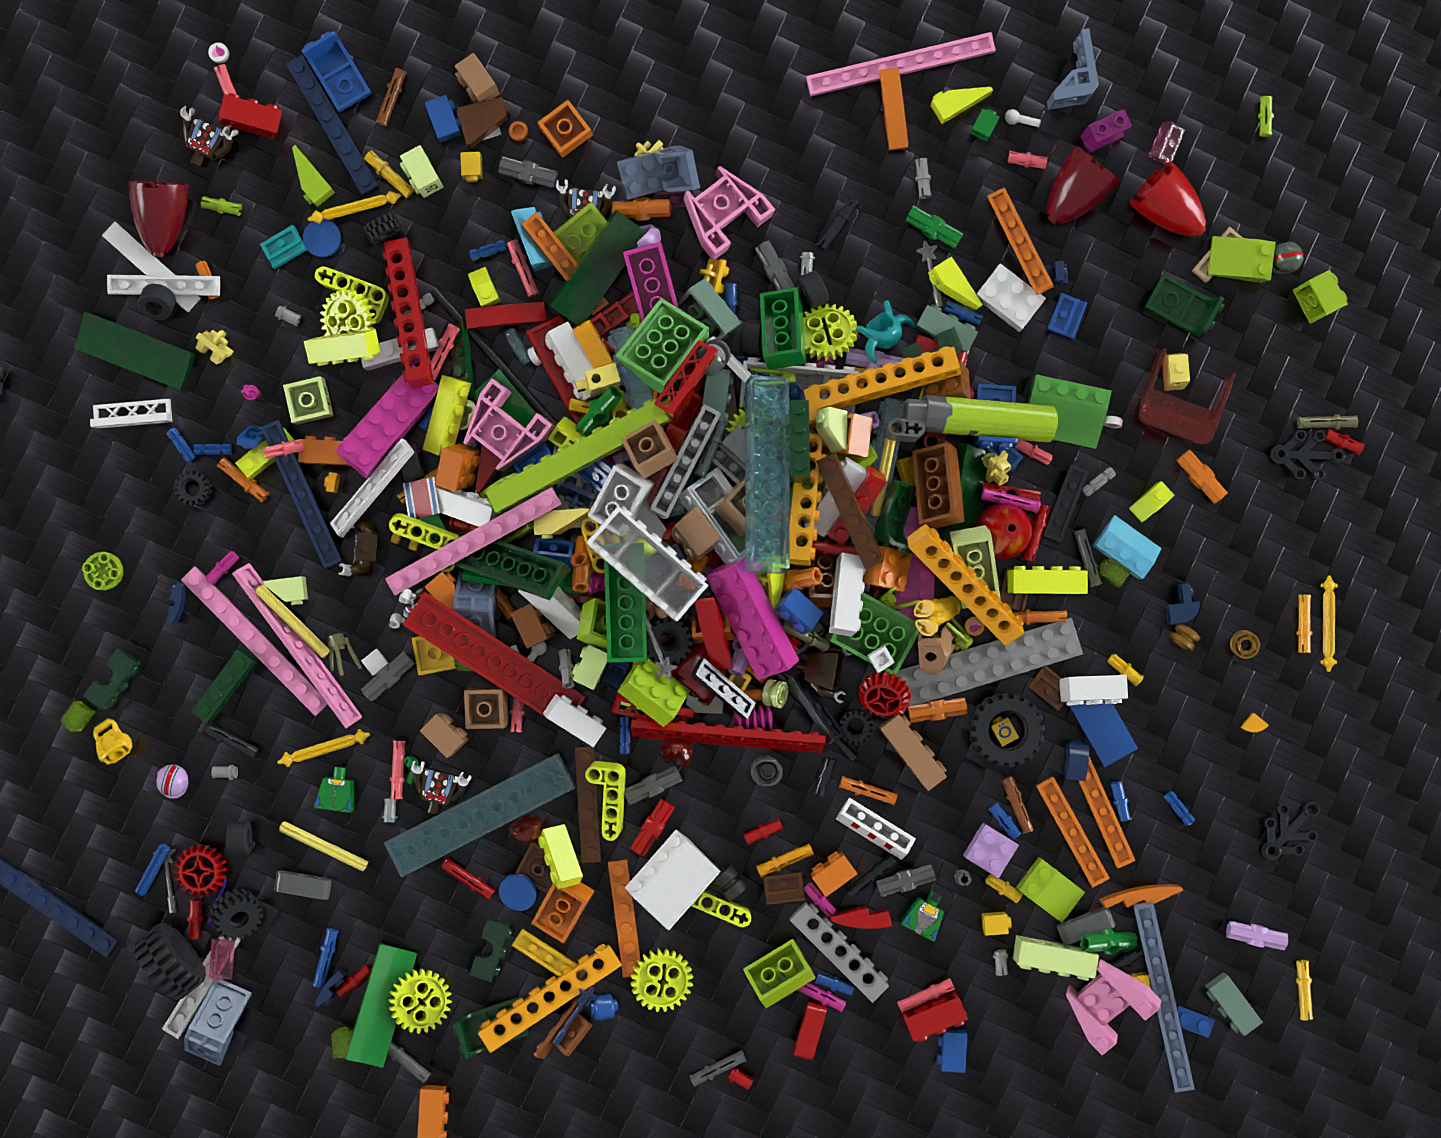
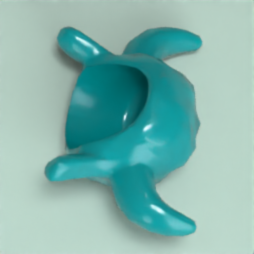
[856,300,916,364]

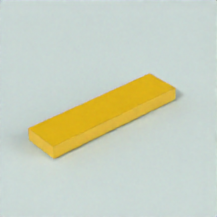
[512,928,586,984]

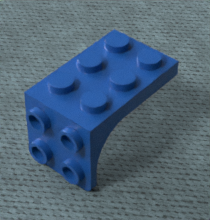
[302,31,372,113]
[974,384,1018,451]

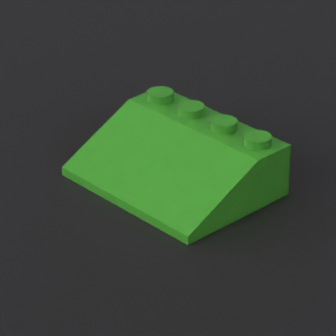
[616,298,709,394]
[1027,375,1111,449]
[825,592,920,676]

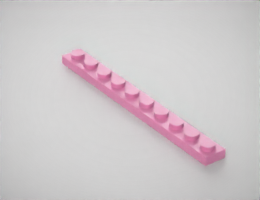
[806,32,996,97]
[385,487,562,595]
[233,563,362,728]
[181,566,328,716]

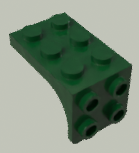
[1144,273,1225,337]
[874,479,917,556]
[453,997,530,1060]

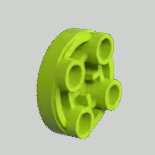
[82,552,123,590]

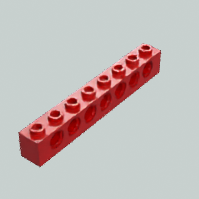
[382,237,434,389]

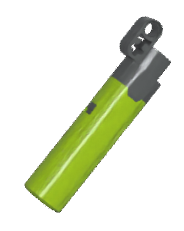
[884,395,1058,442]

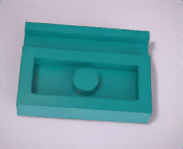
[260,225,307,269]

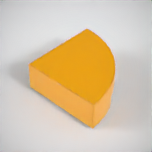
[1240,713,1269,732]

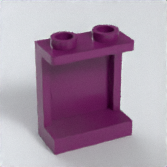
[1081,109,1132,153]

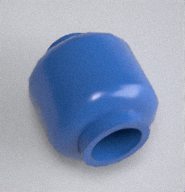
[589,994,618,1021]

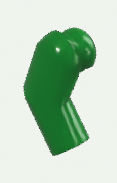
[404,756,420,785]

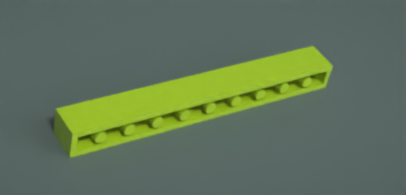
[485,398,671,514]

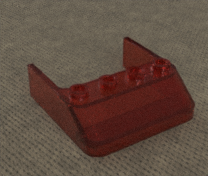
[1138,348,1236,445]

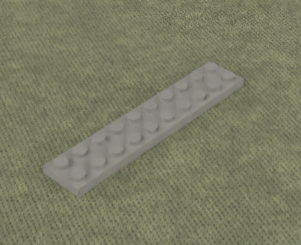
[888,617,1083,708]

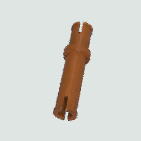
[375,68,407,126]
[1001,775,1034,834]

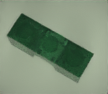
[900,327,963,372]
[83,649,141,710]
[469,917,513,982]

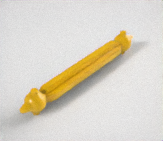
[308,191,401,224]
[1321,576,1337,672]
[277,729,370,767]

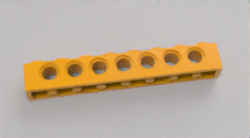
[803,347,961,409]
[786,409,827,566]
[907,524,1024,646]
[478,943,622,1053]

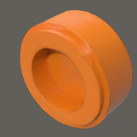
[509,121,528,142]

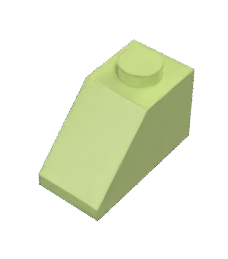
[816,407,848,453]
[263,576,308,605]

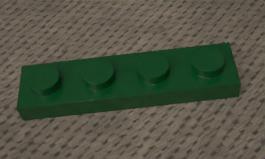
[449,322,476,399]

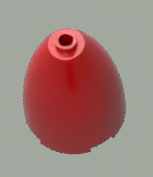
[1129,161,1206,237]
[974,503,1032,560]

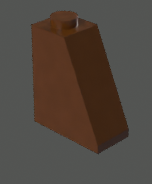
[457,97,510,149]

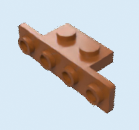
[534,994,593,1059]

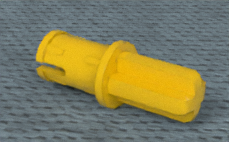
[1108,654,1143,686]
[985,874,1023,903]

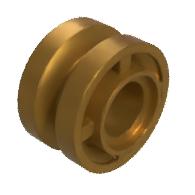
[1169,623,1201,651]
[1230,630,1260,659]

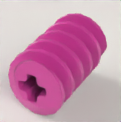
[733,706,772,730]

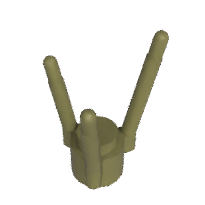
[328,633,362,676]

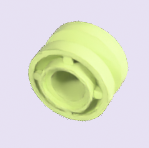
[762,679,788,708]

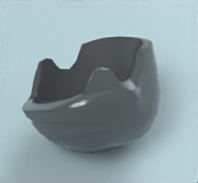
[750,755,783,786]

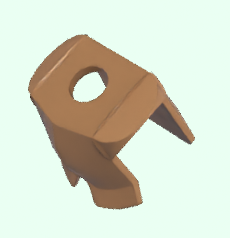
[918,625,955,674]

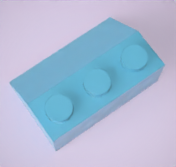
[511,207,553,272]
[1092,515,1161,580]

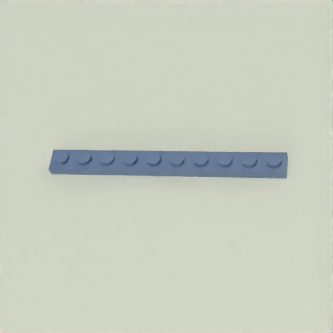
[1134,901,1195,1093]

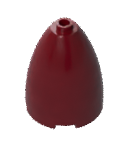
[1046,146,1120,225]
[129,180,189,257]
[671,640,734,706]

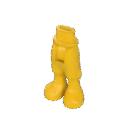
[914,596,962,636]

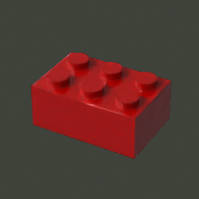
[217,93,282,140]
[901,990,968,1042]

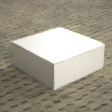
[867,645,895,673]
[361,649,389,676]

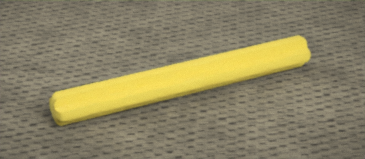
[870,426,898,517]
[255,584,330,658]
[279,822,368,871]

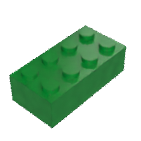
[760,287,806,370]

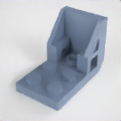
[1047,28,1099,110]
[617,145,700,200]
[453,572,498,638]
[184,977,252,1066]

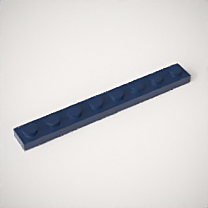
[286,55,379,196]
[260,420,343,568]
[0,858,120,958]

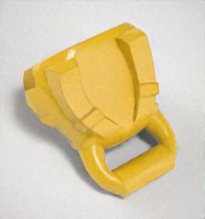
[93,719,132,764]

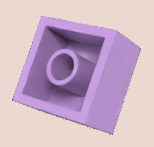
[963,823,1019,878]

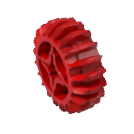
[859,671,911,719]
[174,844,227,897]

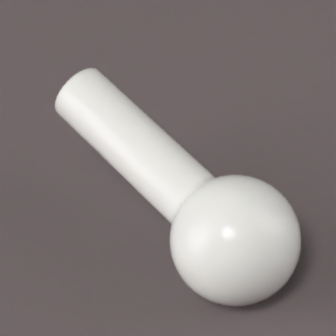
[1005,109,1041,127]
[527,642,547,662]

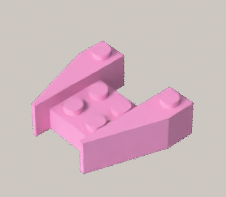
[683,166,775,261]
[463,378,556,471]
[1066,959,1161,1055]

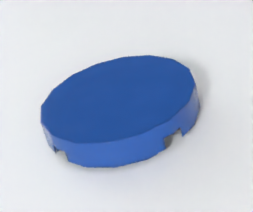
[303,219,342,258]
[499,874,538,911]

